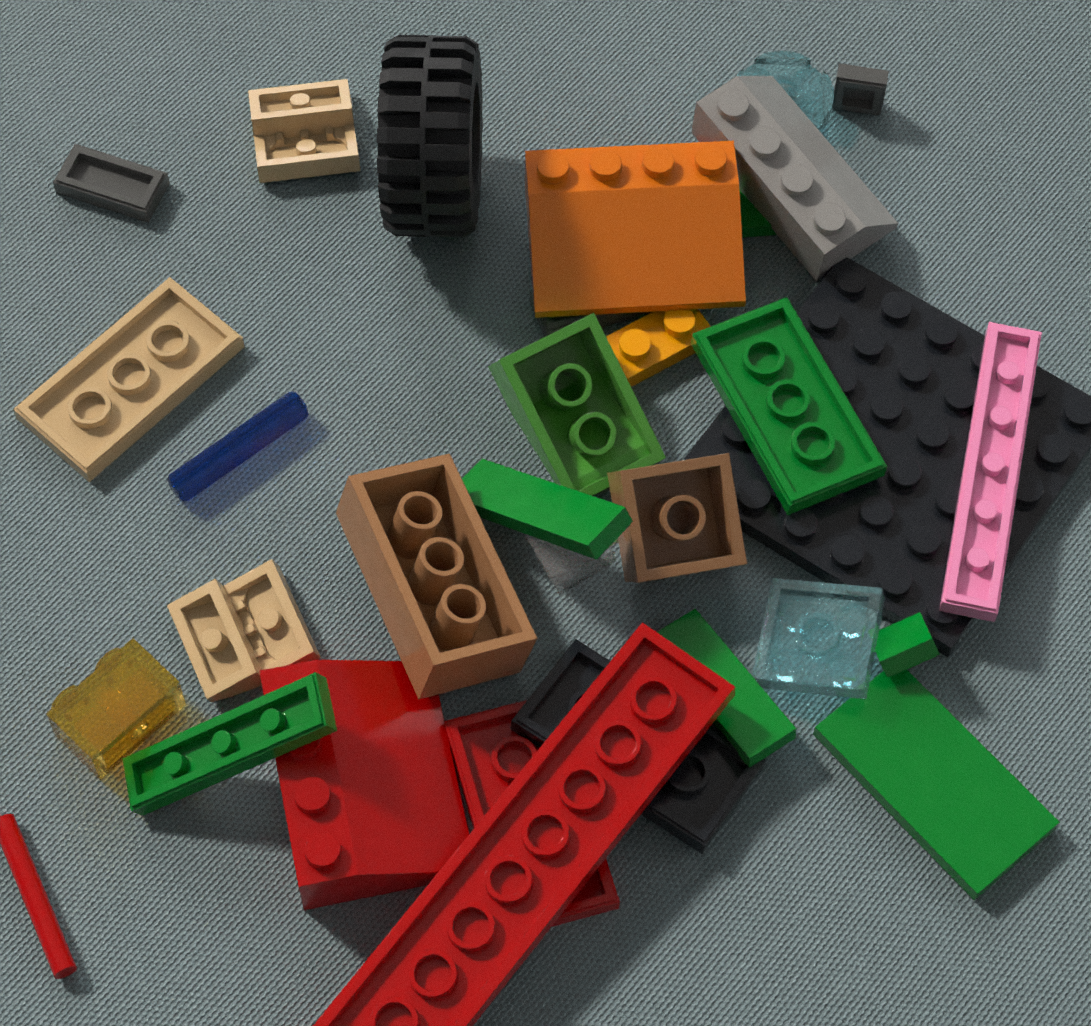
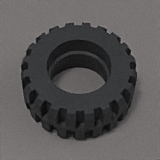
[377,35,483,238]

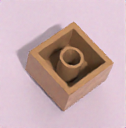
[607,453,747,583]

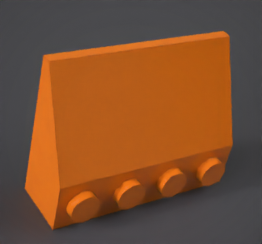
[525,140,746,318]

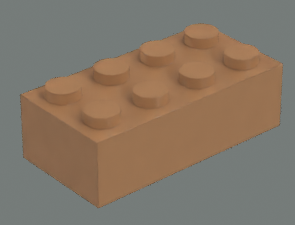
[336,454,537,699]

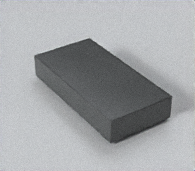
[53,144,170,223]

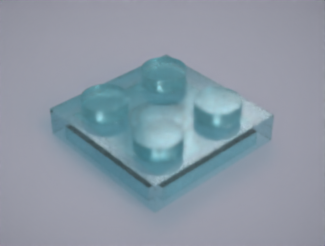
[752,578,885,699]

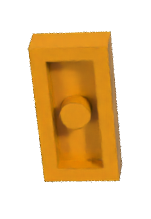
[606,309,711,387]

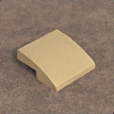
[248,79,360,183]
[167,559,321,702]

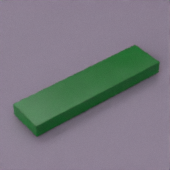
[462,459,633,560]
[122,672,337,816]

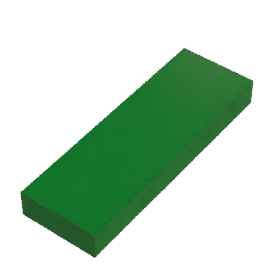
[657,608,796,767]

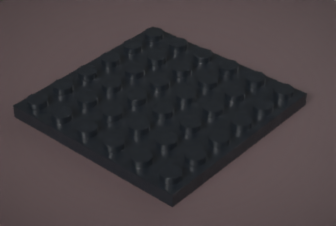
[684,257,1091,657]

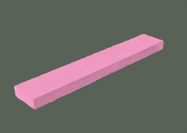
[939,322,1042,622]

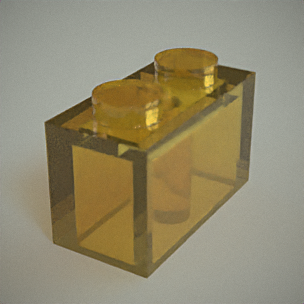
[46,638,186,781]

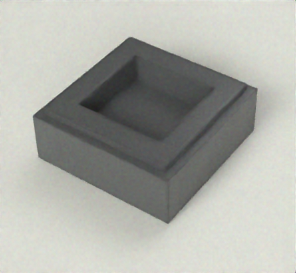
[831,63,889,115]

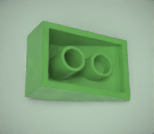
[488,313,666,496]

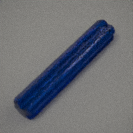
[167,391,309,502]

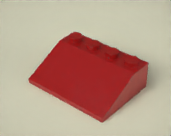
[259,660,469,910]

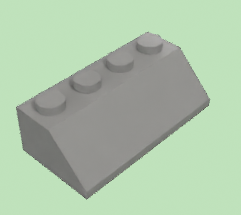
[691,76,898,282]

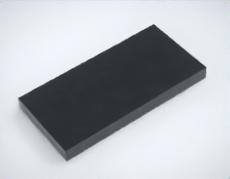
[510,639,766,854]

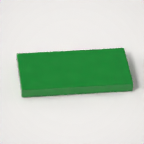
[691,297,887,515]
[813,670,1060,901]

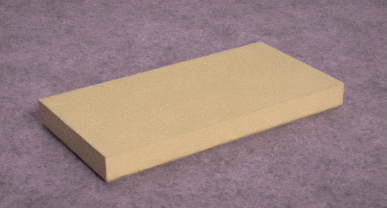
[13,277,244,482]

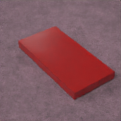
[444,700,620,927]

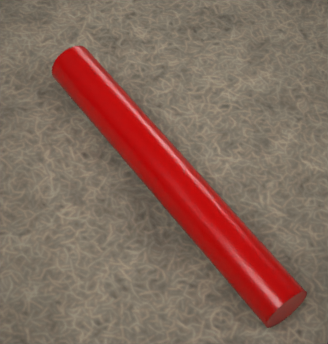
[0,814,77,979]

